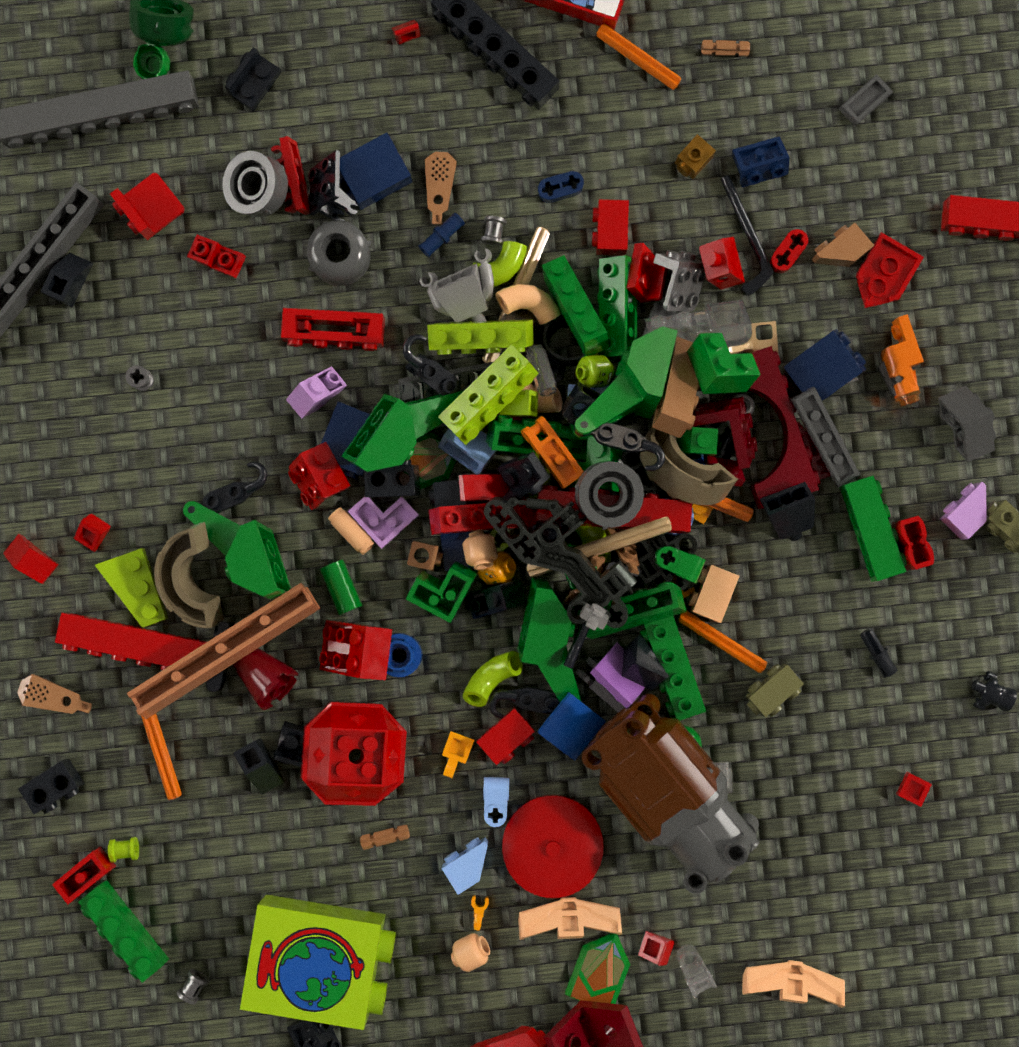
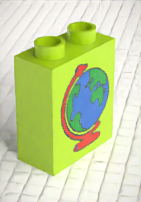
[240,894,396,1030]

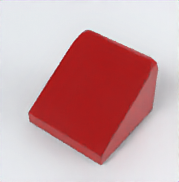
[392,20,420,45]
[74,514,111,552]
[638,931,674,966]

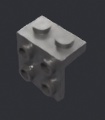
[653,250,706,312]

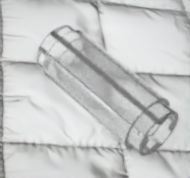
[526,345,557,397]

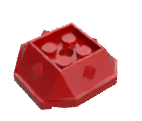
[301,701,407,806]

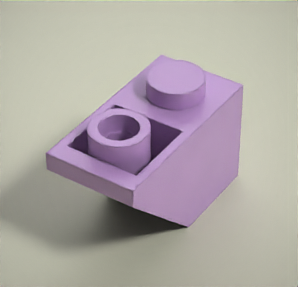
[286,366,347,419]
[940,482,987,540]

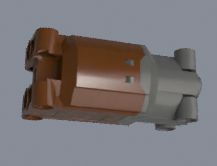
[582,694,759,894]

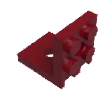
[692,396,757,469]
[544,1000,643,1047]

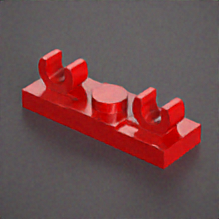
[271,136,309,215]

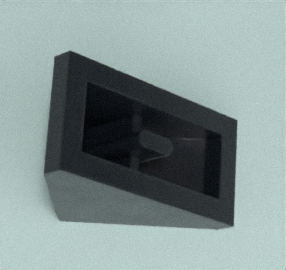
[622,635,669,690]

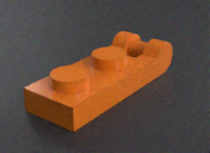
[521,416,584,489]

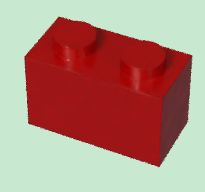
[592,199,629,256]
[477,707,535,765]
[52,847,116,905]

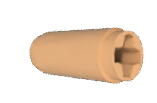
[328,507,375,555]

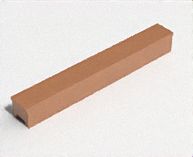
[127,583,321,719]

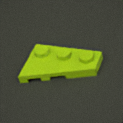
[95,548,168,628]

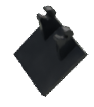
[308,150,358,221]

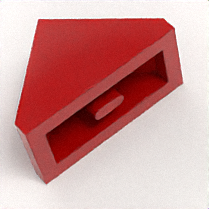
[3,534,59,584]

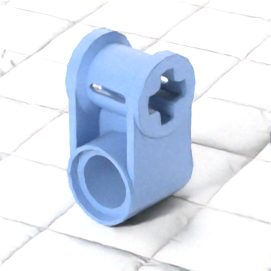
[483,777,509,827]

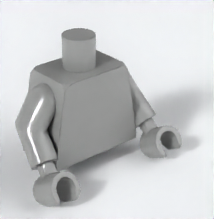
[420,248,494,322]

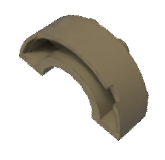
[640,426,738,505]
[154,522,224,628]

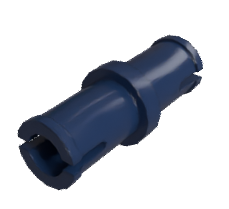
[418,212,465,258]

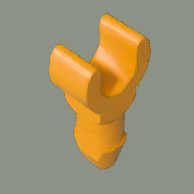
[471,895,489,930]

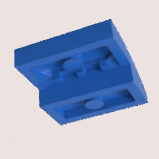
[537,692,606,761]

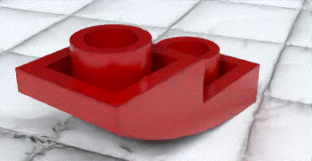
[187,235,246,279]

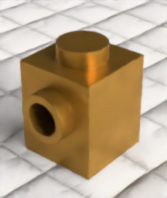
[675,134,716,179]

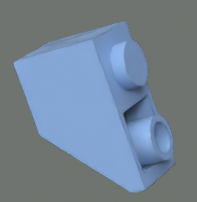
[441,837,488,895]

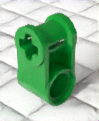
[654,546,706,584]

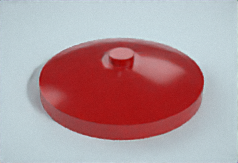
[502,794,604,898]

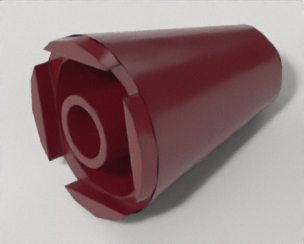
[232,648,298,710]

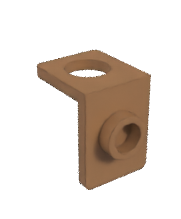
[407,541,443,572]

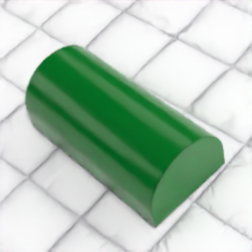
[320,560,363,616]

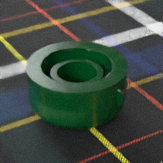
[129,0,194,46]

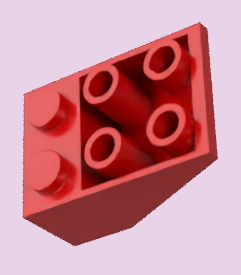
[319,620,392,680]

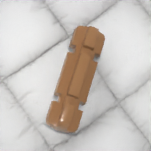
[701,40,750,57]
[360,825,410,850]

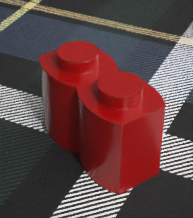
[892,516,934,571]

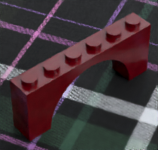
[748,346,820,509]

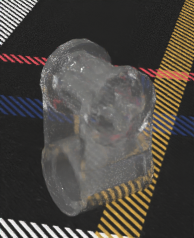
[676,944,718,999]

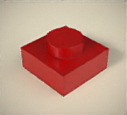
[896,772,932,807]

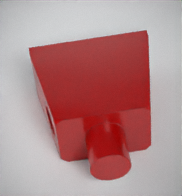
[699,237,745,290]

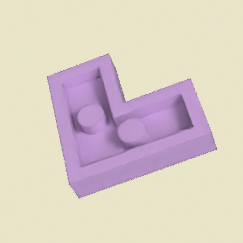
[348,496,419,549]

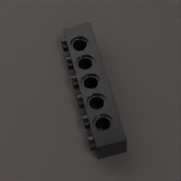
[431,0,560,110]

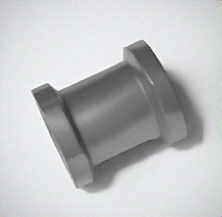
[481,216,507,246]
[126,365,154,391]
[177,969,210,1005]

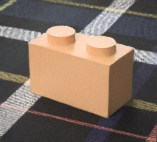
[688,565,739,623]

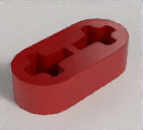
[770,229,808,273]

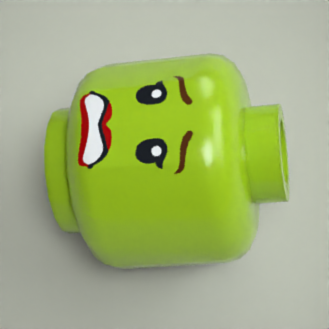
[575,355,614,388]

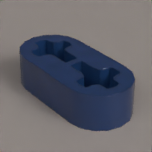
[538,171,584,203]

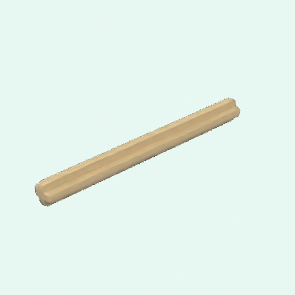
[482,227,550,363]
[527,517,672,577]

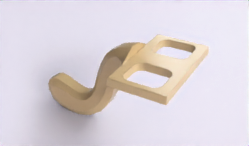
[727,321,779,366]

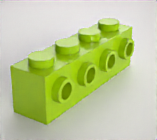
[427,319,534,355]
[438,345,539,445]

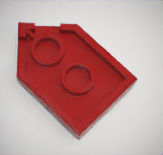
[856,232,924,308]

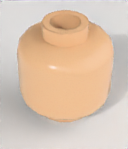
[462,530,498,570]
[451,933,490,972]

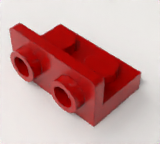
[626,243,668,302]

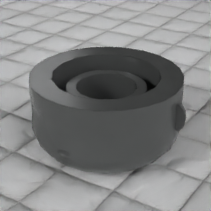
[222,151,288,217]
[307,220,371,286]
[575,459,644,530]

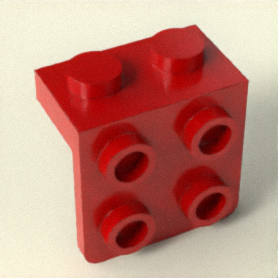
[110,173,185,240]
[288,442,350,510]

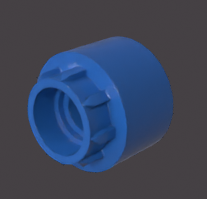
[387,633,423,677]

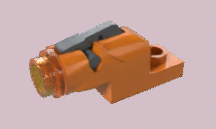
[878,314,924,407]

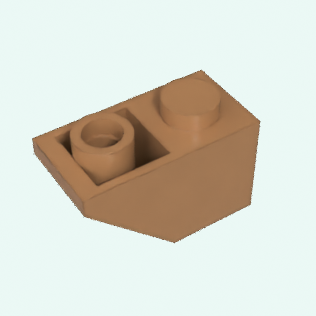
[812,223,874,267]

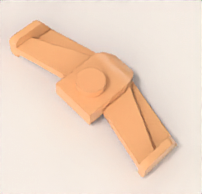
[518,897,622,940]
[742,960,845,1008]

